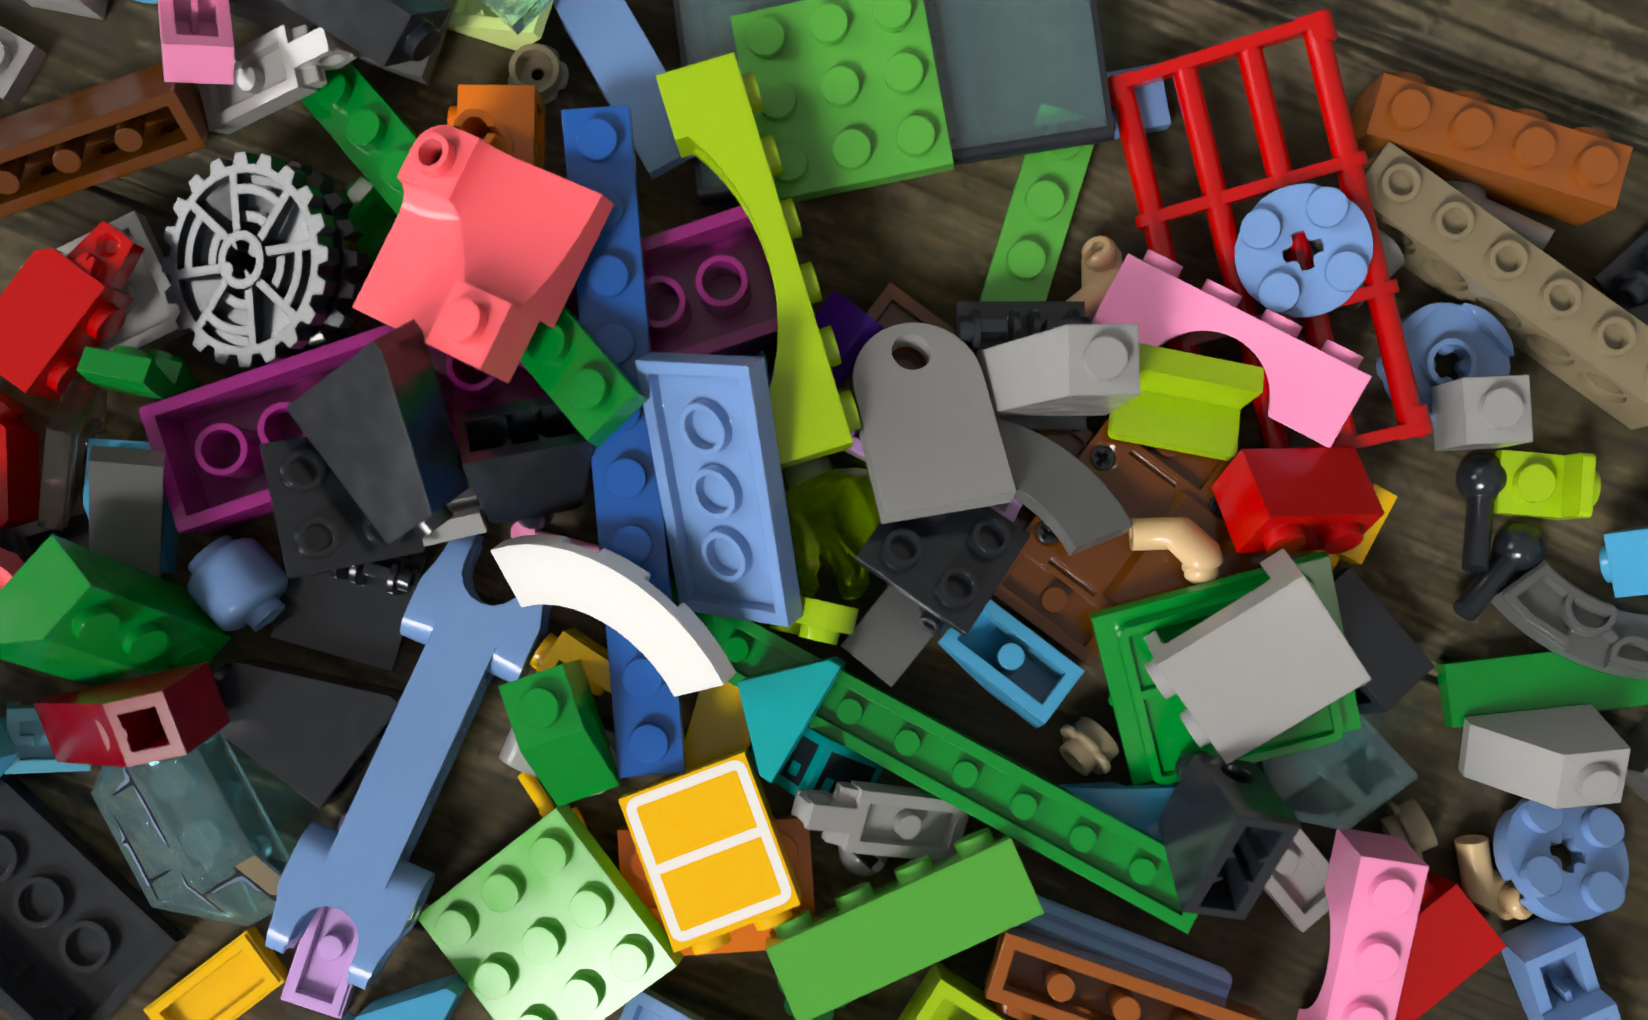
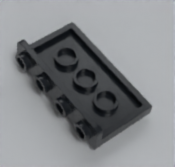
[0,774,187,1020]

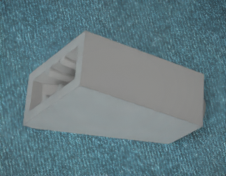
[975,324,1140,417]

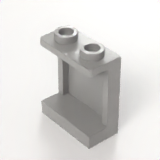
[1144,548,1371,765]

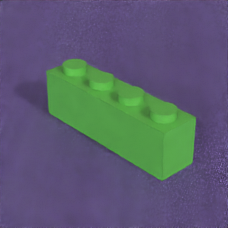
[766,828,1044,1020]

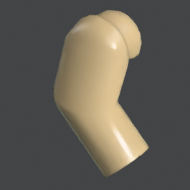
[1066,235,1123,319]
[1128,517,1223,584]
[1454,835,1533,920]

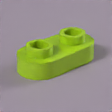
[770,595,859,645]

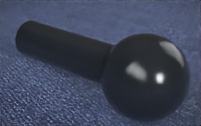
[1455,454,1507,573]
[1453,523,1547,621]

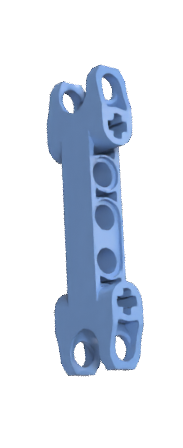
[265,534,552,990]

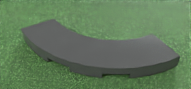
[996,417,1133,556]
[1491,560,1648,680]

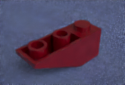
[33,661,231,767]

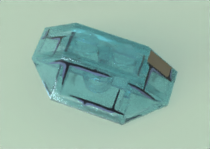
[91,732,290,927]

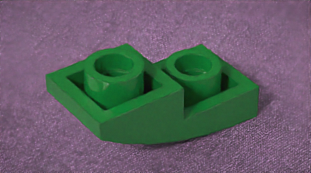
[77,345,202,400]

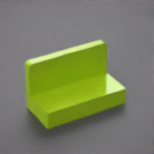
[1108,343,1264,461]

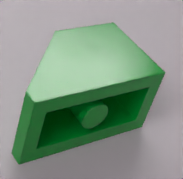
[498,659,622,806]

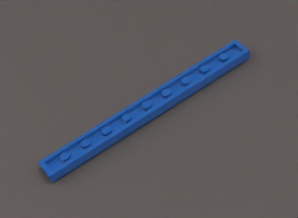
[561,105,686,778]

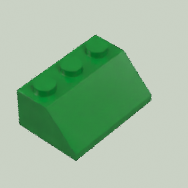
[0,534,231,687]

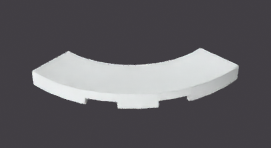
[490,534,736,697]

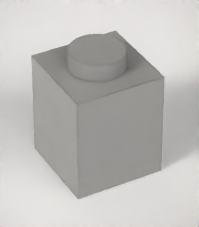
[1431,375,1533,451]

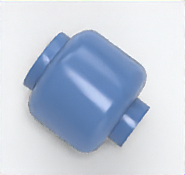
[187,535,288,631]

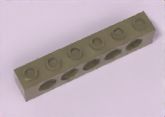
[1363,141,1648,430]

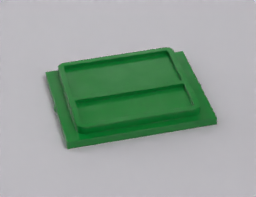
[1089,551,1361,785]

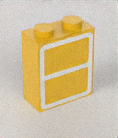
[618,746,802,955]

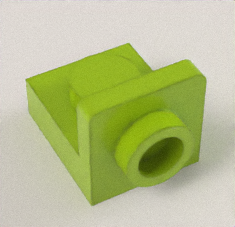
[1491,450,1601,520]

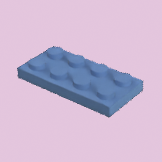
[635,352,803,627]

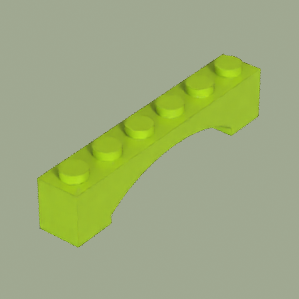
[656,52,861,469]

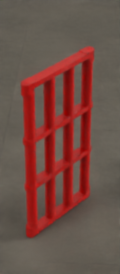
[1107,9,1434,449]

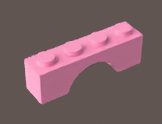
[1092,249,1372,448]
[1296,827,1429,1020]

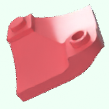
[352,125,614,384]

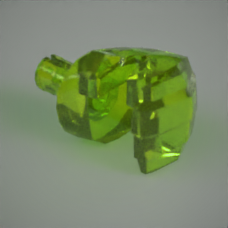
[785,468,881,600]

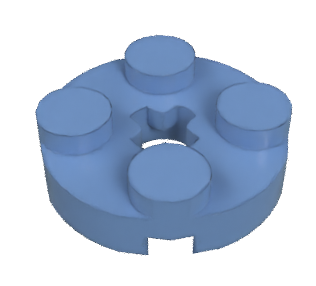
[1235,183,1373,318]
[1376,302,1514,425]
[1493,798,1629,923]

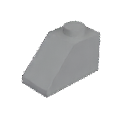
[1458,704,1631,809]

